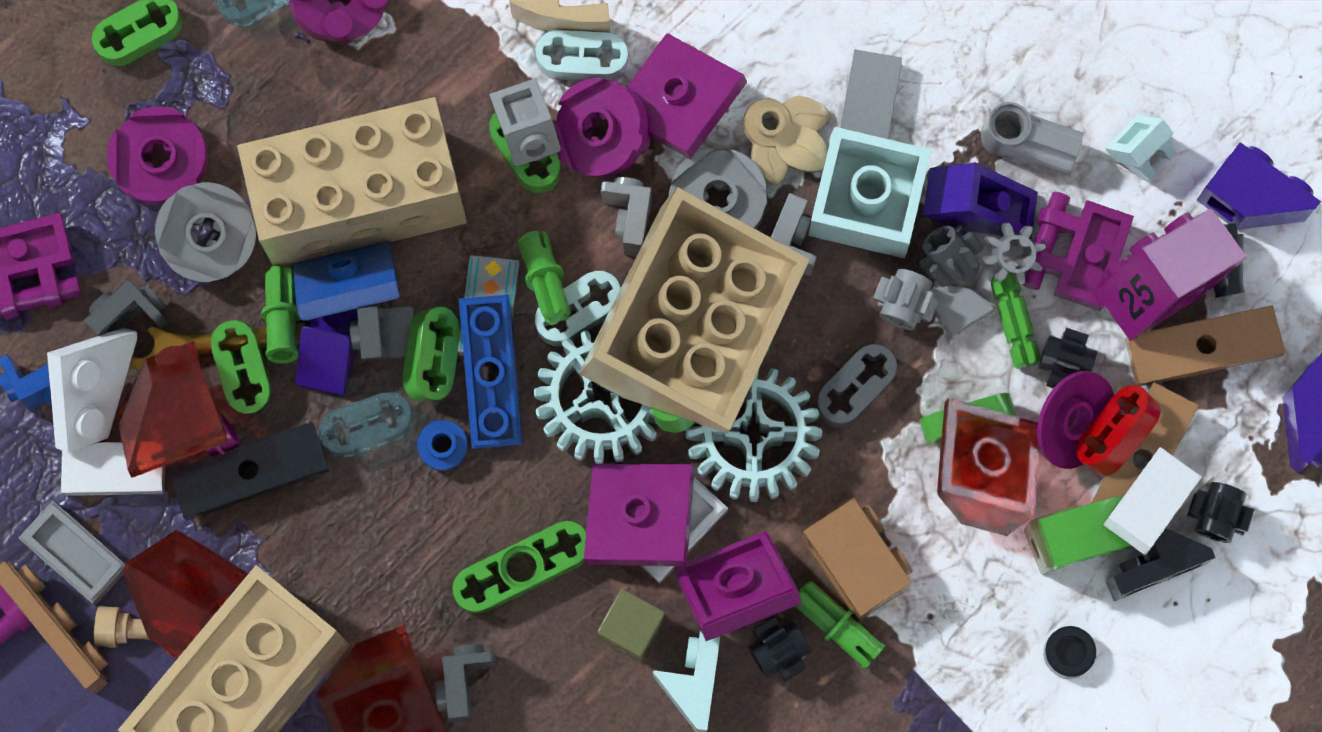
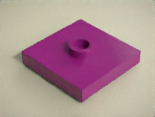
[628,33,747,160]
[584,464,695,566]
[673,531,802,641]

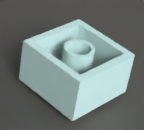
[808,127,932,259]

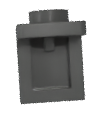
[83,280,170,336]
[350,306,415,360]
[435,644,497,723]

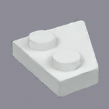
[47,328,137,453]

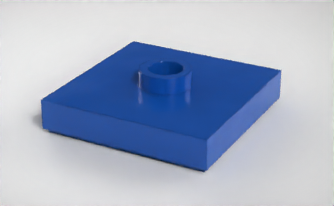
[293,241,400,321]

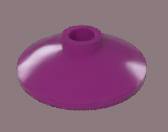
[1037,371,1114,469]

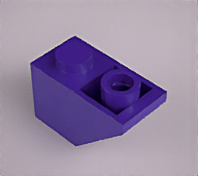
[1197,142,1321,230]
[1282,353,1322,473]

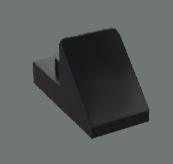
[1106,528,1216,602]

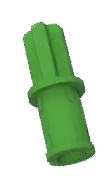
[518,231,571,325]
[261,265,300,364]
[795,581,886,670]

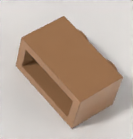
[801,498,913,622]

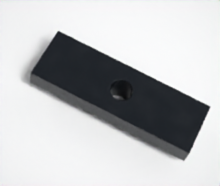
[168,421,330,521]

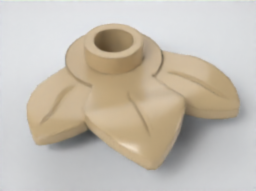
[743,96,831,186]

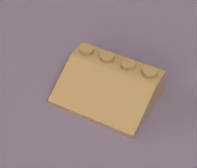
[579,187,810,433]

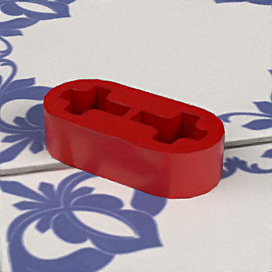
[1076,385,1161,476]

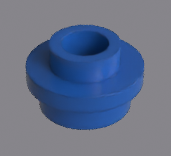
[417,420,468,471]

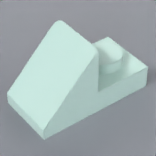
[653,630,720,732]

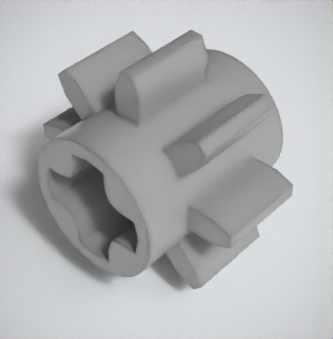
[981,223,1046,284]
[873,269,939,330]

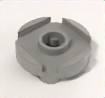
[669,148,767,229]
[155,182,256,282]

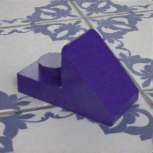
[295,306,369,397]

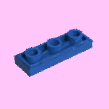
[459,294,523,449]

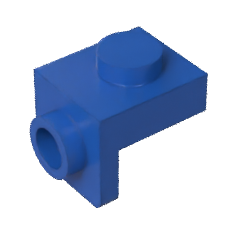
[0,354,52,411]

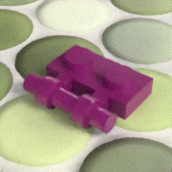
[1022,192,1134,312]
[0,213,82,320]

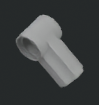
[980,102,1084,175]

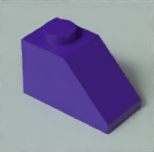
[923,162,1038,239]

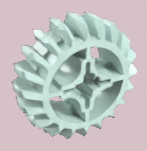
[534,330,657,464]
[686,368,822,502]

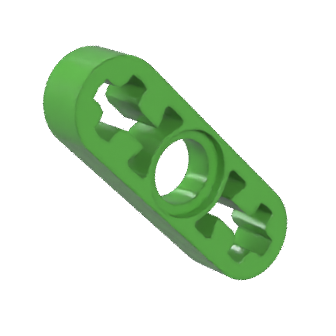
[453,521,586,615]

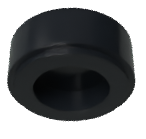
[1043,626,1096,679]

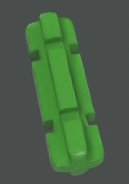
[990,272,1041,369]

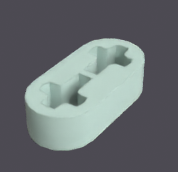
[535,30,628,81]
[535,271,621,346]

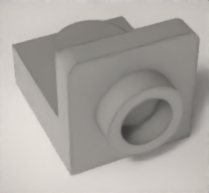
[489,78,561,166]
[600,177,653,257]
[771,193,817,276]

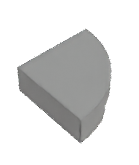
[930,286,994,338]

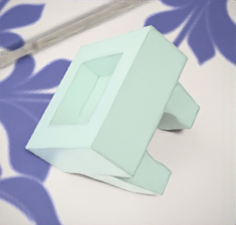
[1105,114,1176,180]

